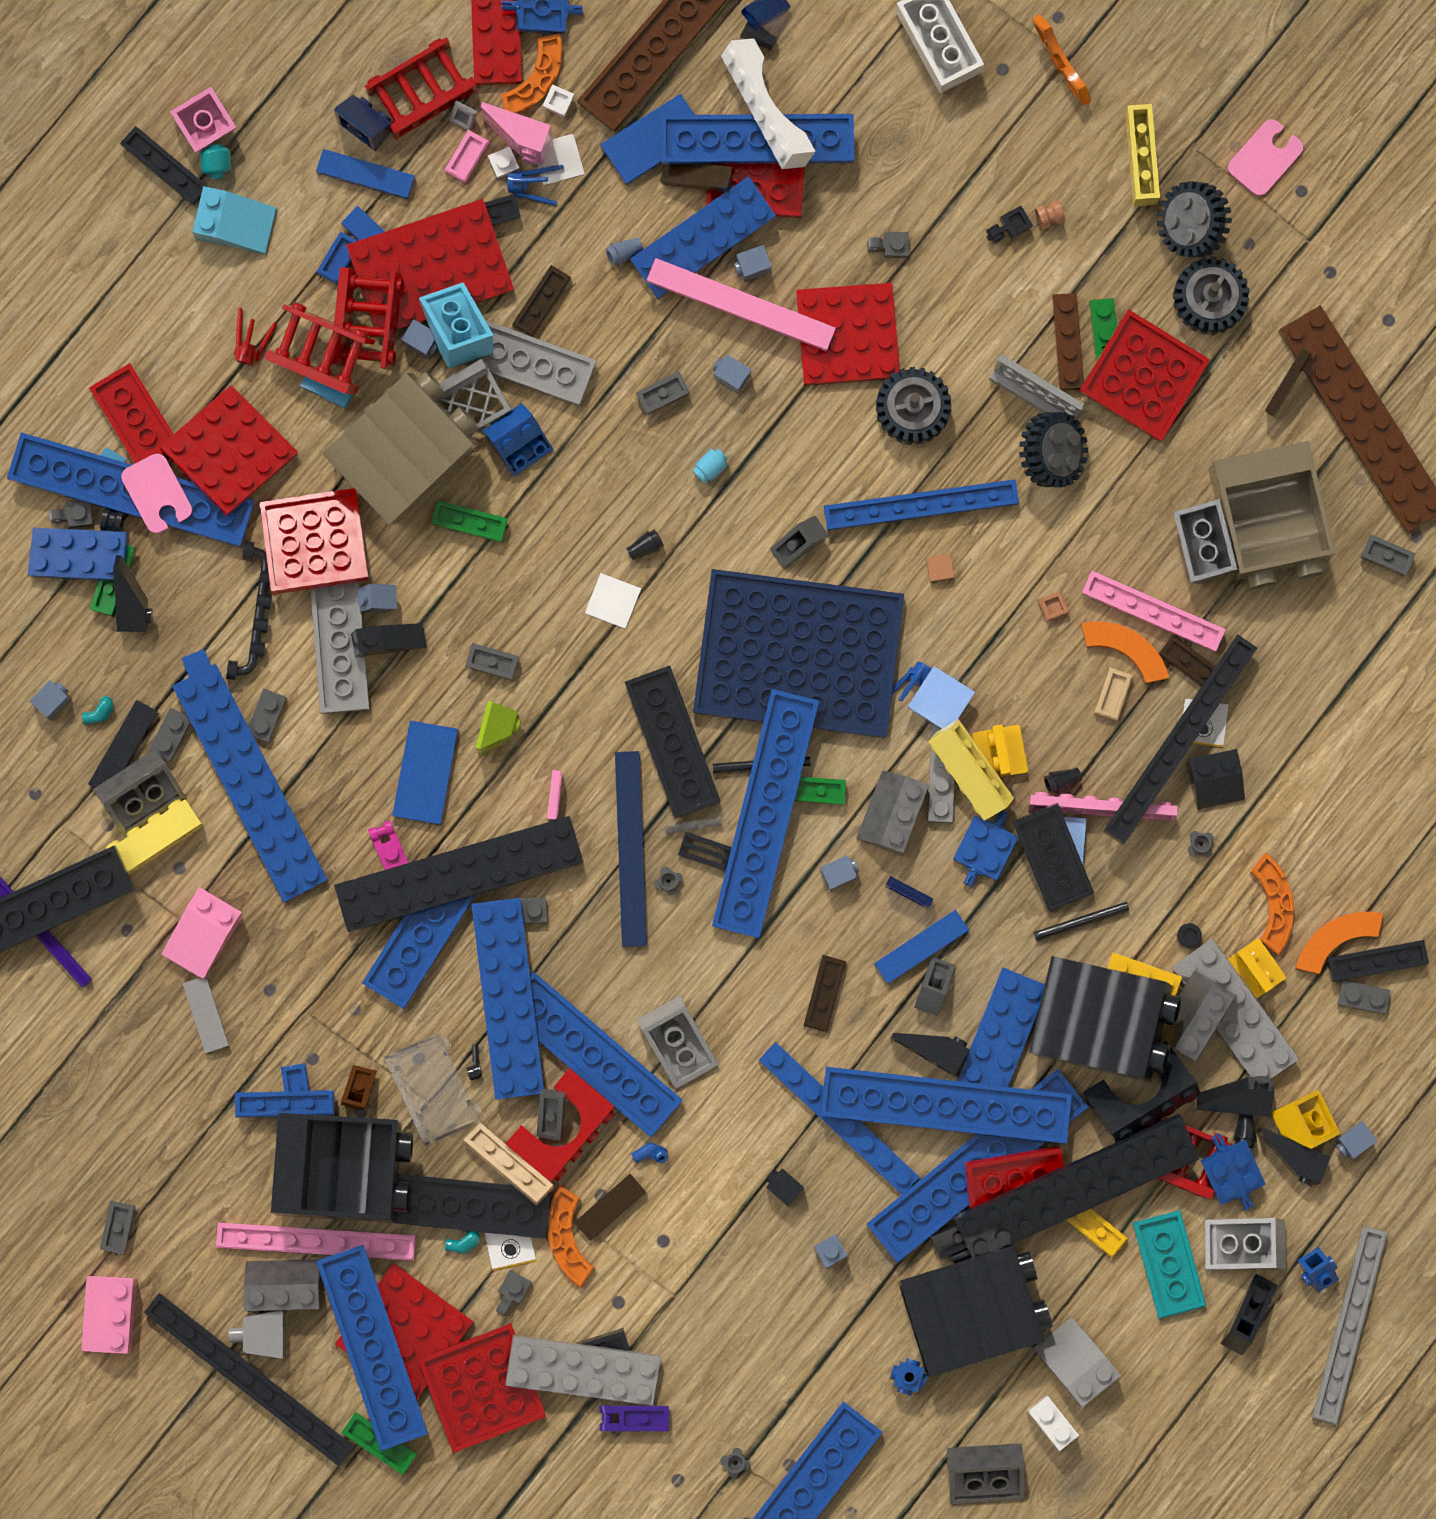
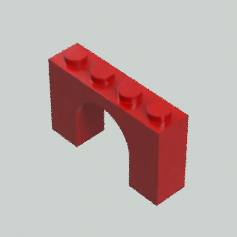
[505,1068,615,1183]

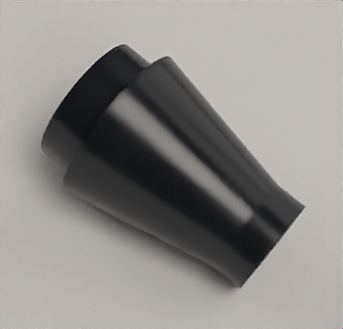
[740,20,777,50]
[626,529,664,561]
[1044,767,1082,795]
[1233,1114,1257,1149]

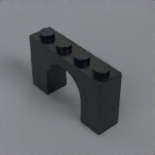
[1083,1041,1201,1143]

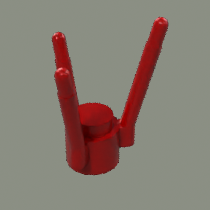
[233,307,277,366]

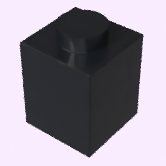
[766,1168,804,1207]

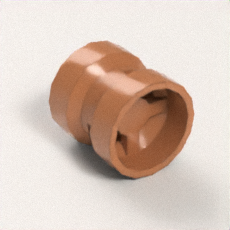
[1035,200,1065,230]

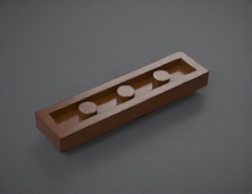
[1052,293,1084,391]

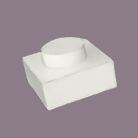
[543,85,575,118]
[488,147,520,179]

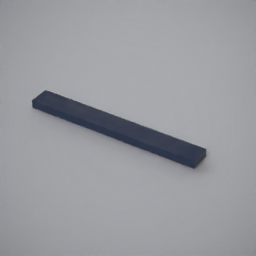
[615,751,647,947]

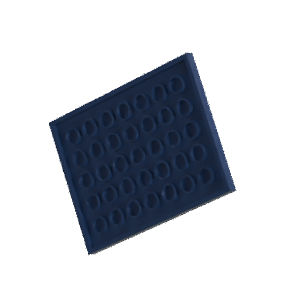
[693,569,904,738]

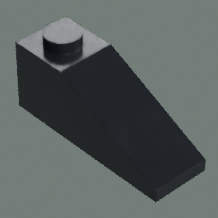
[113,555,153,632]
[351,623,427,658]
[890,1033,970,1076]
[1196,1076,1275,1117]
[1257,1127,1331,1187]
[1220,1274,1278,1355]

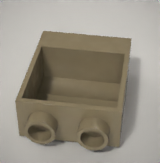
[323,371,479,525]
[1209,441,1335,589]

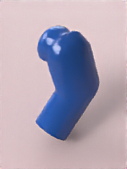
[631,1143,668,1164]

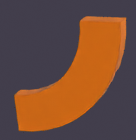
[1033,14,1091,106]
[501,33,562,115]
[1081,621,1169,684]
[1250,852,1294,955]
[1295,912,1383,974]
[548,1185,594,1288]

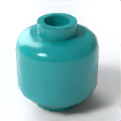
[199,144,232,179]

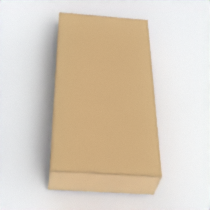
[1094,667,1133,722]

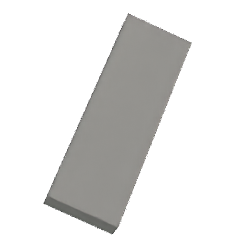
[183,976,229,1054]

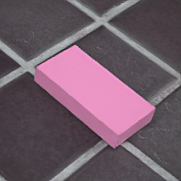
[444,130,489,184]
[547,770,563,821]

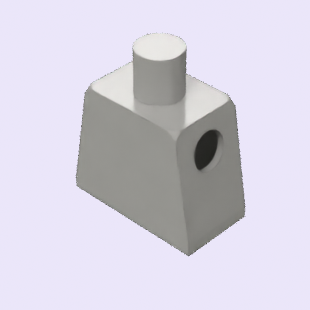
[228,1310,285,1358]

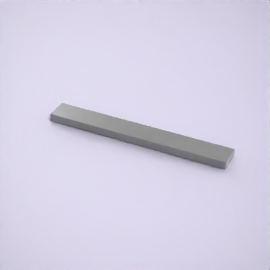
[1312,1226,1387,1425]

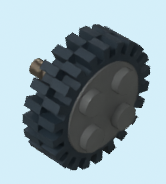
[1019,412,1088,487]

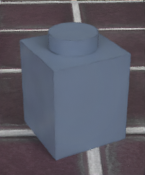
[733,245,772,282]
[401,320,438,359]
[712,354,751,394]
[357,584,397,613]
[30,680,71,721]
[820,855,859,891]
[1336,1121,1377,1159]
[814,1234,848,1268]

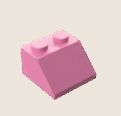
[170,87,236,153]

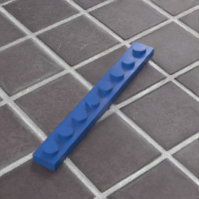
[824,479,1019,531]
[759,1042,919,1194]

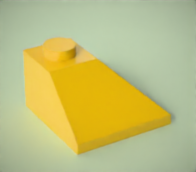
[1271,1089,1341,1149]

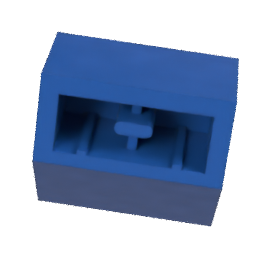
[482,403,554,477]

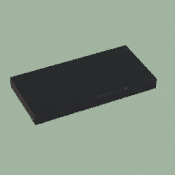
[1012,802,1094,911]

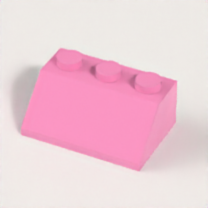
[81,1276,137,1354]

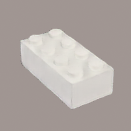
[895,0,984,94]

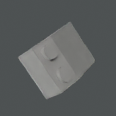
[637,996,719,1089]
[1205,1218,1286,1270]
[1033,1317,1121,1407]

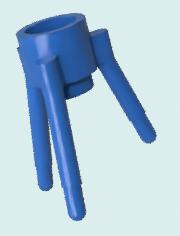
[507,164,564,206]
[892,661,932,701]

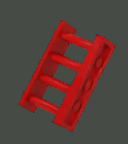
[365,37,478,140]
[332,267,404,371]
[264,302,376,395]
[1157,1117,1233,1200]

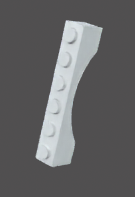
[721,39,815,169]

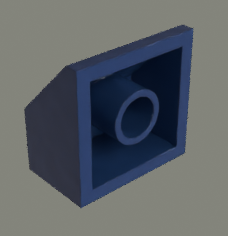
[334,94,391,151]

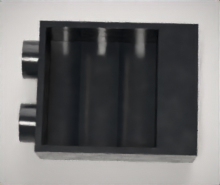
[1029,956,1181,1083]
[271,1113,413,1223]
[898,1245,1053,1377]

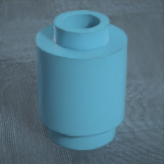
[692,448,728,484]

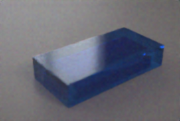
[741,0,791,30]
[885,876,933,909]

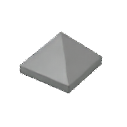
[449,101,477,130]

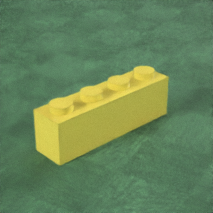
[1125,104,1160,207]
[928,719,1014,820]
[106,799,204,875]

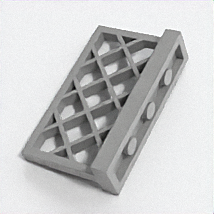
[989,354,1084,420]
[438,359,512,431]

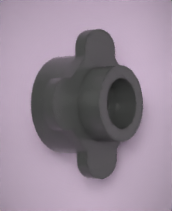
[1188,831,1214,857]
[654,867,683,895]
[720,1448,750,1478]

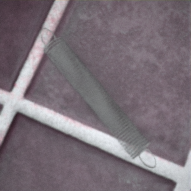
[657,817,729,835]

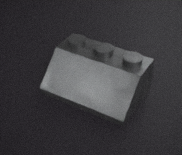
[1174,499,1238,584]
[93,749,186,837]
[856,771,929,856]
[1162,970,1237,1061]
[244,1259,321,1311]
[947,1443,1025,1504]

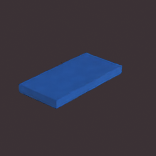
[600,93,695,185]
[392,721,458,825]

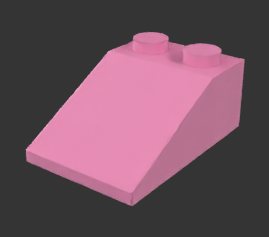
[481,102,552,165]
[161,887,242,980]

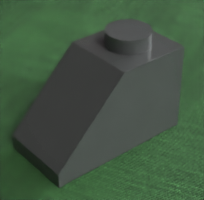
[770,516,829,568]
[914,957,955,1016]

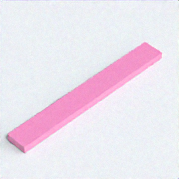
[647,258,835,352]
[216,1223,416,1260]

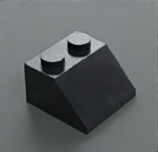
[1186,749,1245,810]

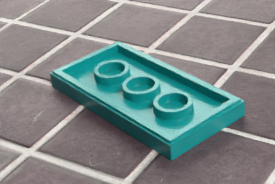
[1132,1210,1206,1319]

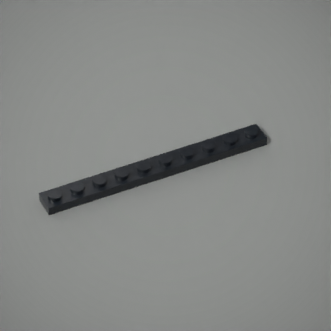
[1103,634,1257,845]
[144,1293,354,1466]

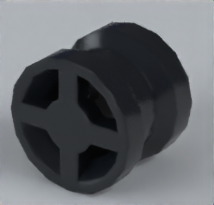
[100,507,125,532]

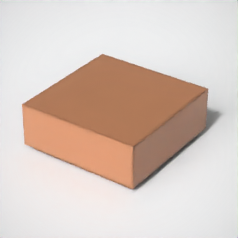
[926,554,954,583]
[1037,590,1070,623]

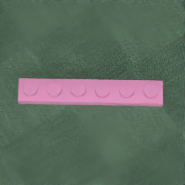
[1081,571,1226,653]
[1028,792,1177,821]

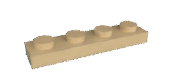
[463,1123,553,1206]

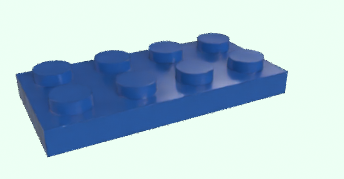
[28,528,129,581]

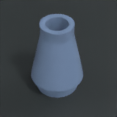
[605,237,643,266]

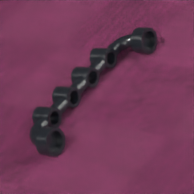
[226,541,272,680]

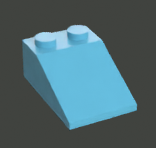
[192,186,277,254]
[419,283,493,368]

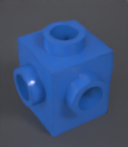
[1298,1247,1339,1293]
[890,1358,927,1396]

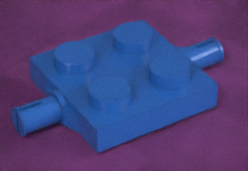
[501,0,583,34]
[953,810,1019,888]
[1200,1134,1266,1210]

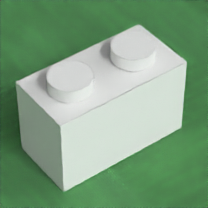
[1027,1395,1079,1451]

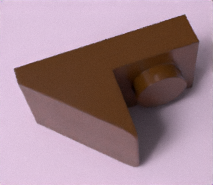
[340,1065,377,1111]

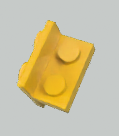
[972,725,1028,777]
[1228,938,1286,999]

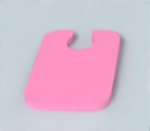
[1228,119,1303,196]
[121,454,192,534]

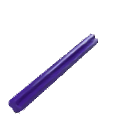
[0,877,92,988]

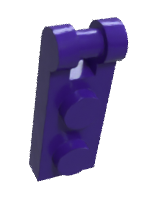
[599,1406,669,1431]

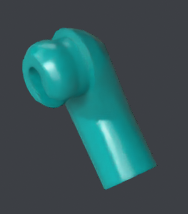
[82,696,114,725]
[445,1231,480,1254]

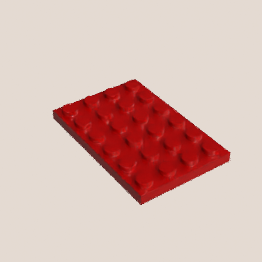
[346,198,515,331]

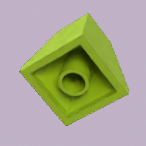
[475,701,521,755]

